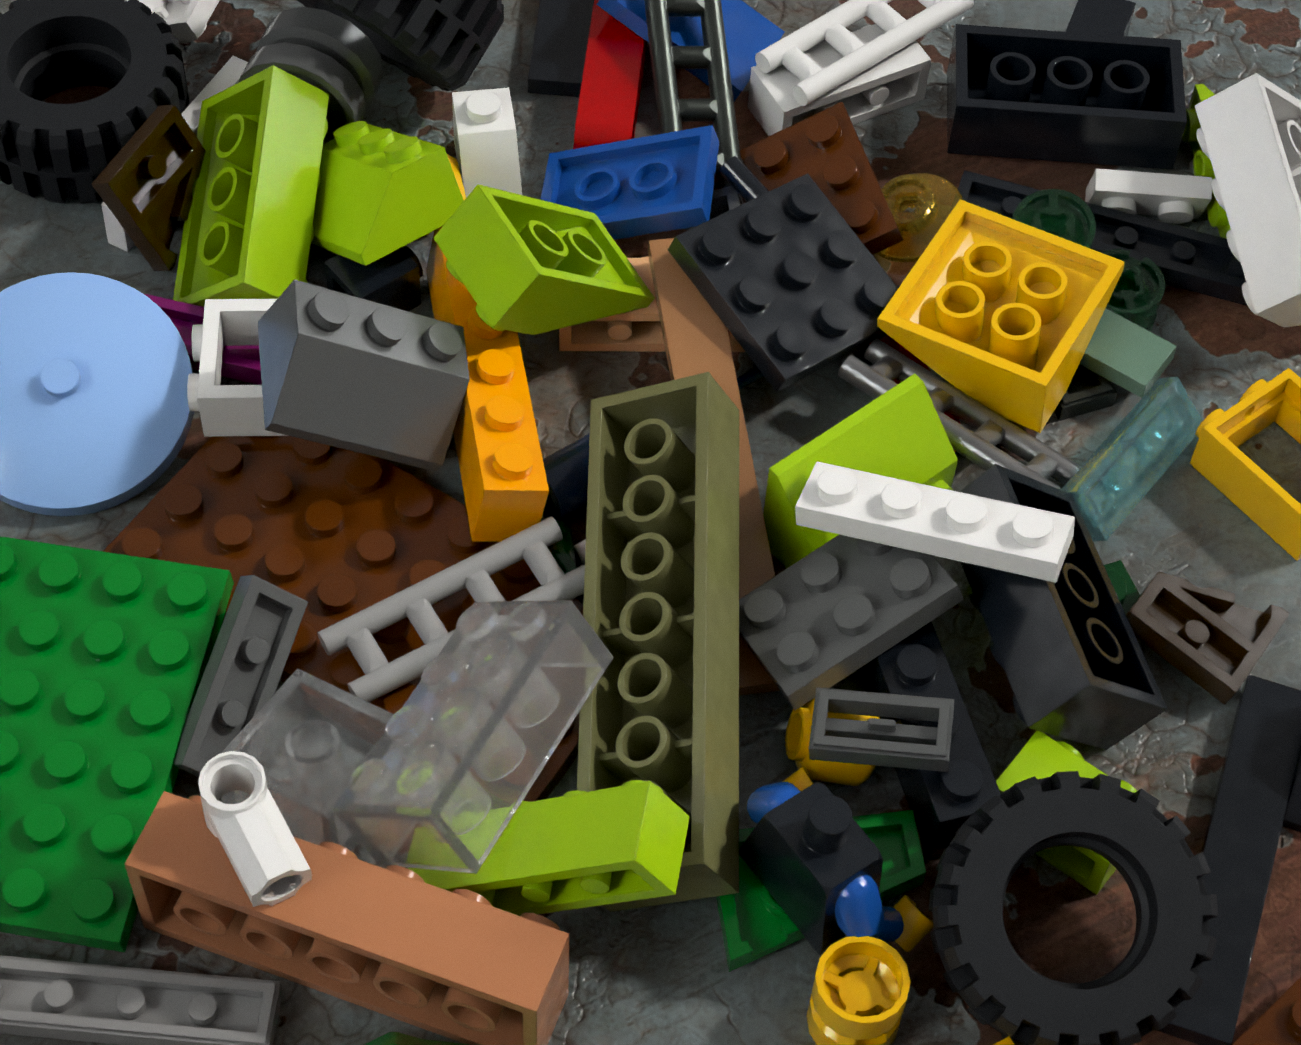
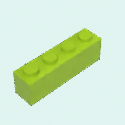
[408,780,690,916]

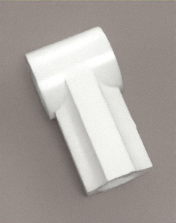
[198,751,312,907]

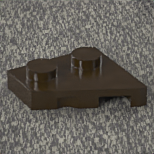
[92,105,206,271]
[1126,571,1290,705]

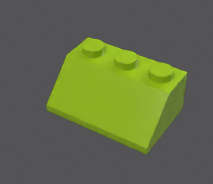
[312,121,464,266]
[763,373,958,569]

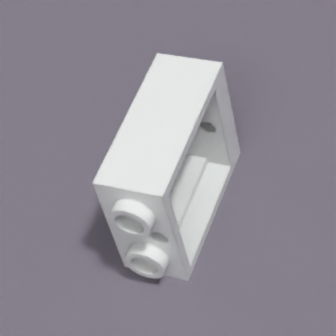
[187,299,288,437]

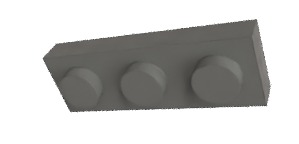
[173,575,308,777]

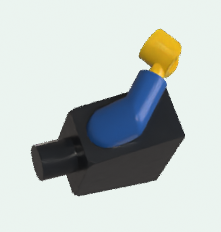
[739,766,933,955]

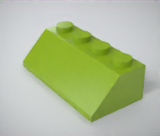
[173,65,329,307]

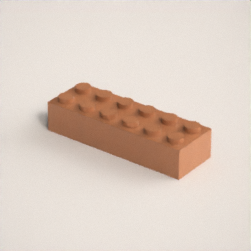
[124,791,570,1045]

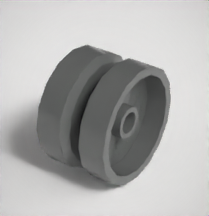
[239,7,384,144]

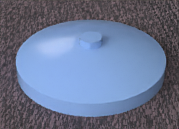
[0,272,194,516]

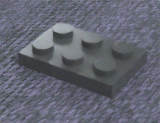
[739,534,964,710]

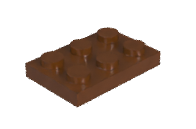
[740,102,904,255]

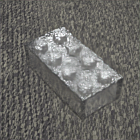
[332,600,613,874]

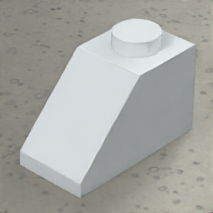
[452,87,522,198]

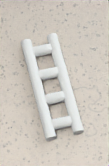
[755,0,974,106]

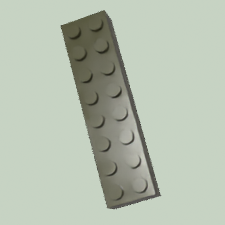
[577,372,739,912]

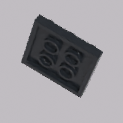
[668,173,898,392]

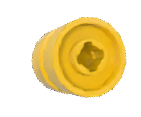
[806,936,911,1045]

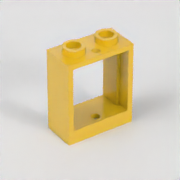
[1190,368,1301,561]

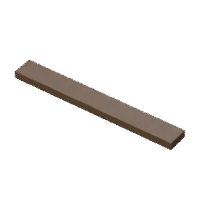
[648,238,780,696]

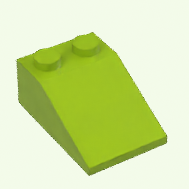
[433,184,655,335]

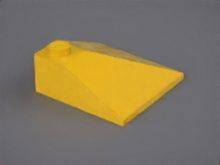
[877,199,1125,433]

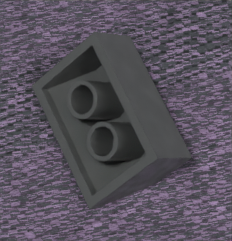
[258,279,470,471]

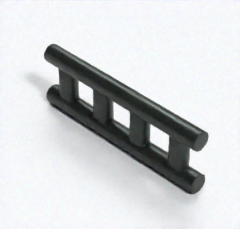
[644,0,741,188]

